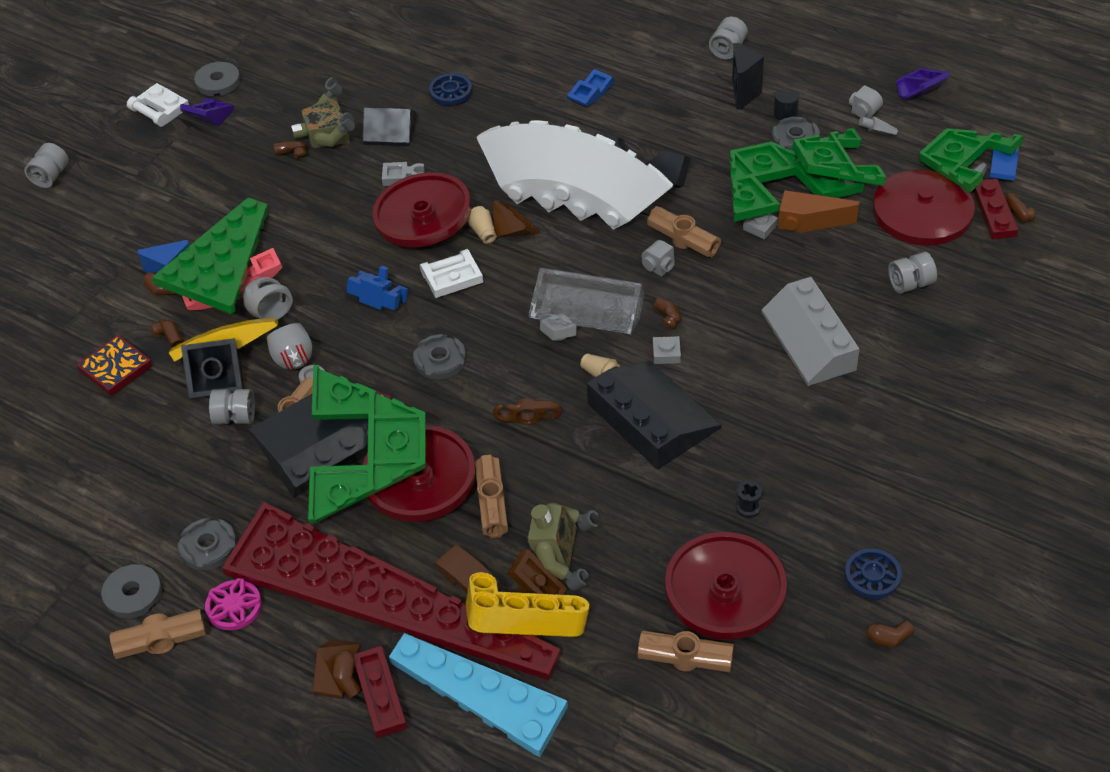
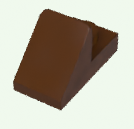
[507,549,567,595]

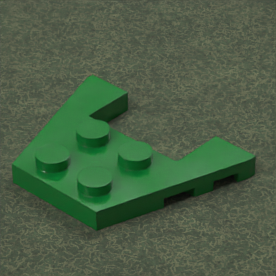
[792,128,886,185]
[919,128,1023,192]

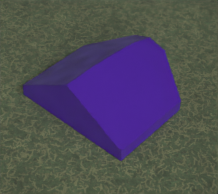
[896,68,950,100]
[180,98,233,126]

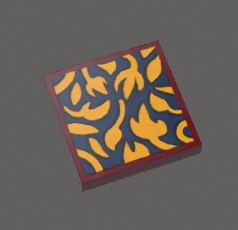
[76,335,152,396]

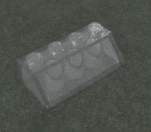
[528,268,645,334]

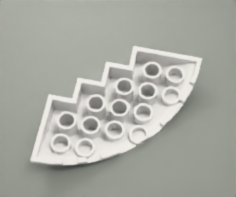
[477,120,673,229]

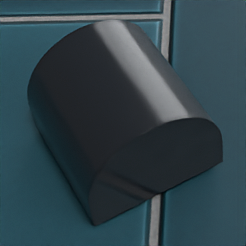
[774,91,799,120]

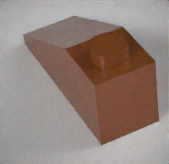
[778,190,860,233]

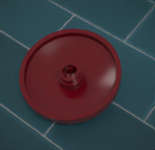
[873,170,975,246]
[372,172,472,247]
[362,425,476,522]
[665,532,787,639]

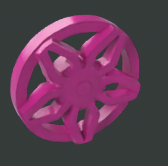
[205,578,262,630]

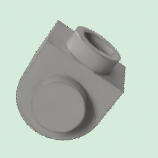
[849,85,883,118]
[641,240,675,277]

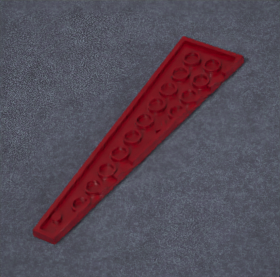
[222,502,561,681]

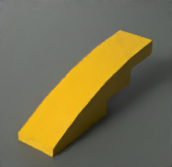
[169,317,278,362]

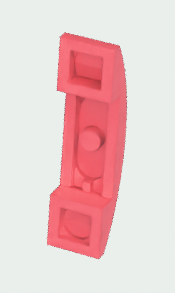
[182,248,282,310]

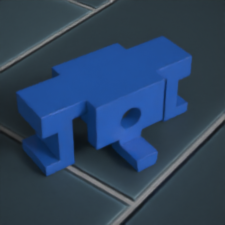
[347,266,408,310]

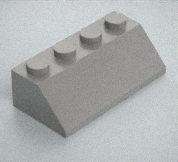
[762,277,859,386]

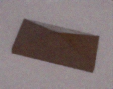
[493,200,540,237]
[313,639,361,699]

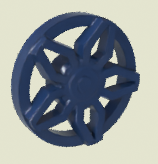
[429,73,472,107]
[845,548,902,600]

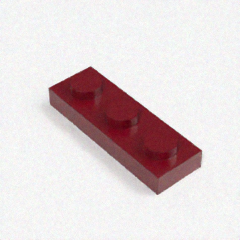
[973,179,1018,240]
[353,646,407,738]

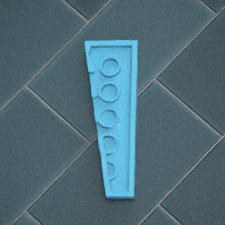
[389,633,568,757]

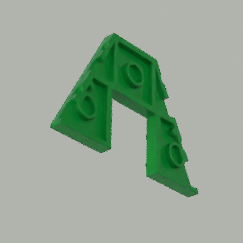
[729,142,864,222]
[308,365,426,524]

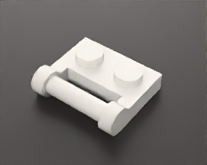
[127,83,189,127]
[420,249,483,298]

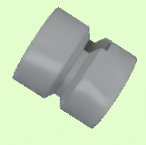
[709,17,748,60]
[24,143,69,188]
[888,252,937,294]
[209,389,255,425]

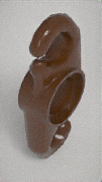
[493,398,562,425]

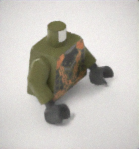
[291,77,355,148]
[528,503,599,591]

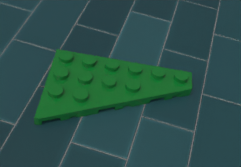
[152,198,269,314]

